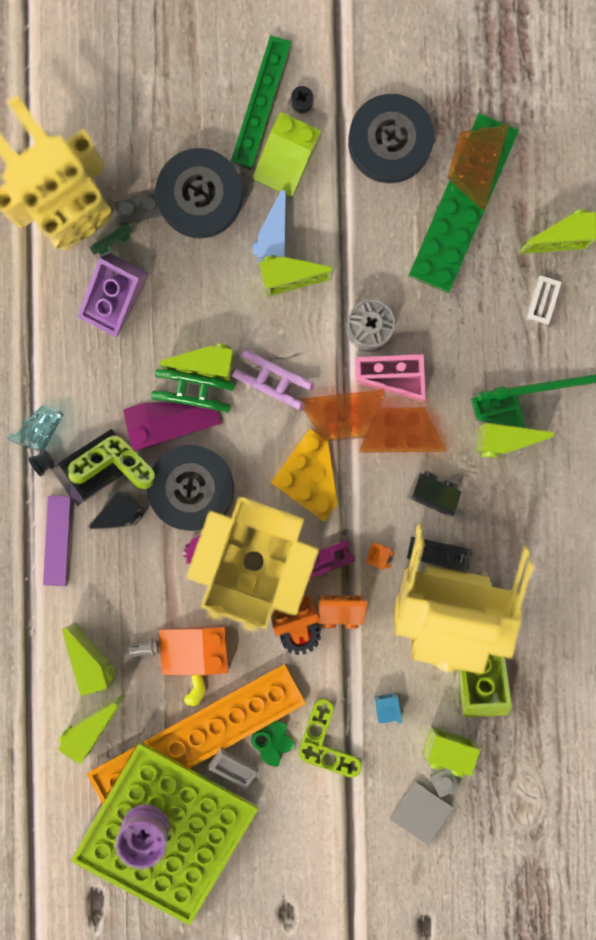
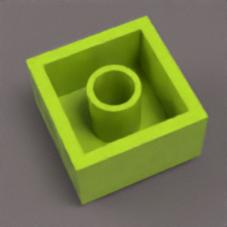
[423,727,480,778]

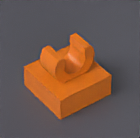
[365,542,395,570]

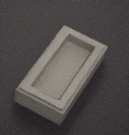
[208,747,259,790]

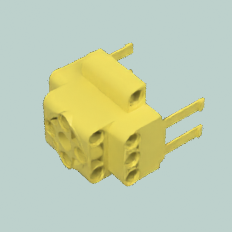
[0,95,112,251]
[187,497,318,631]
[394,524,534,674]

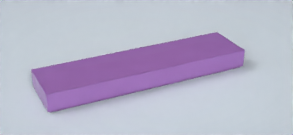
[43,496,72,586]

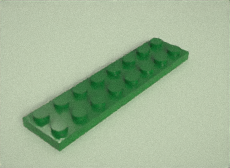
[408,113,519,294]

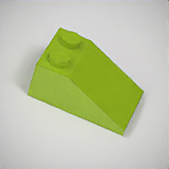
[252,112,321,198]
[520,209,596,254]
[259,255,332,297]
[160,343,235,381]
[475,423,555,459]
[62,623,116,696]
[459,654,512,718]
[57,695,125,765]

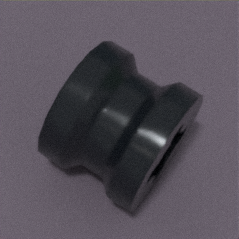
[291,86,313,114]
[28,448,56,477]

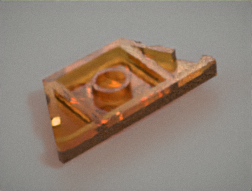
[447,124,509,209]
[298,389,385,442]
[359,407,446,453]

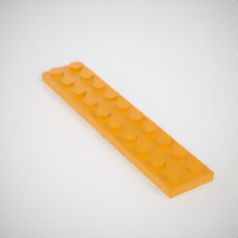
[86,663,306,804]

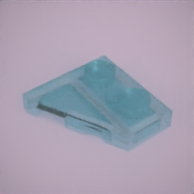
[7,405,64,453]

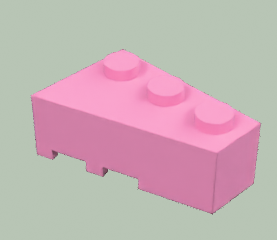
[354,355,426,402]

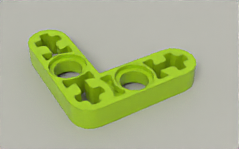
[68,436,155,489]
[299,698,362,778]

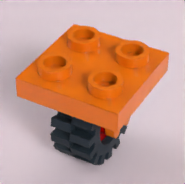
[271,595,321,655]

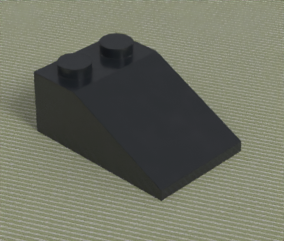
[52,429,136,506]

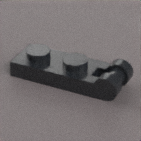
[406,536,472,571]

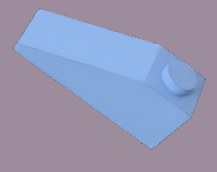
[253,191,286,262]

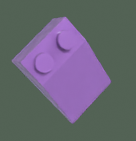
[77,253,149,337]

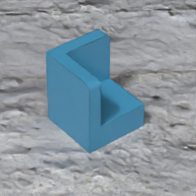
[374,693,402,724]

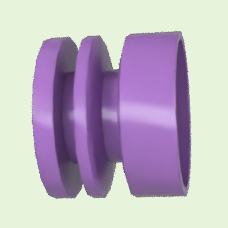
[116,804,170,869]

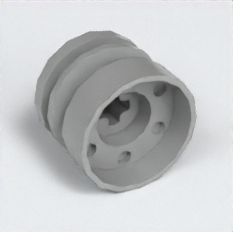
[346,300,395,352]

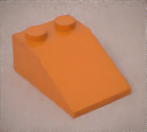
[318,595,367,629]
[159,625,229,675]

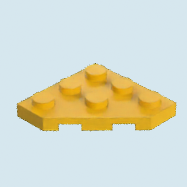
[270,429,338,522]

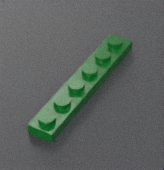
[231,35,291,170]

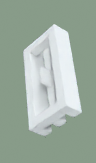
[526,275,562,325]

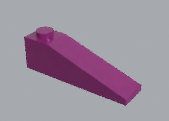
[123,403,222,452]

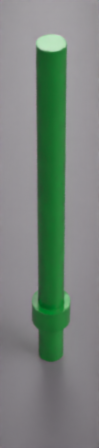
[478,374,596,401]

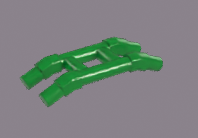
[151,369,235,413]

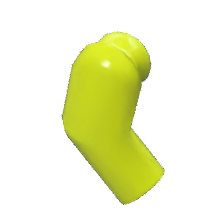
[184,675,206,706]

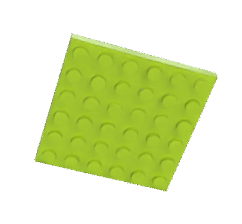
[71,741,258,926]

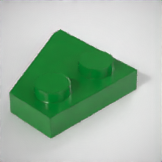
[470,396,526,428]

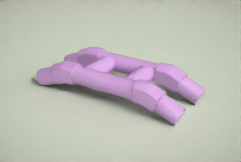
[231,348,315,411]

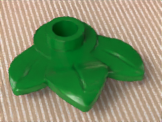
[251,721,295,767]

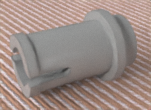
[130,638,159,658]

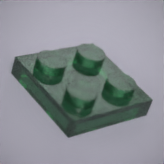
[89,223,132,256]

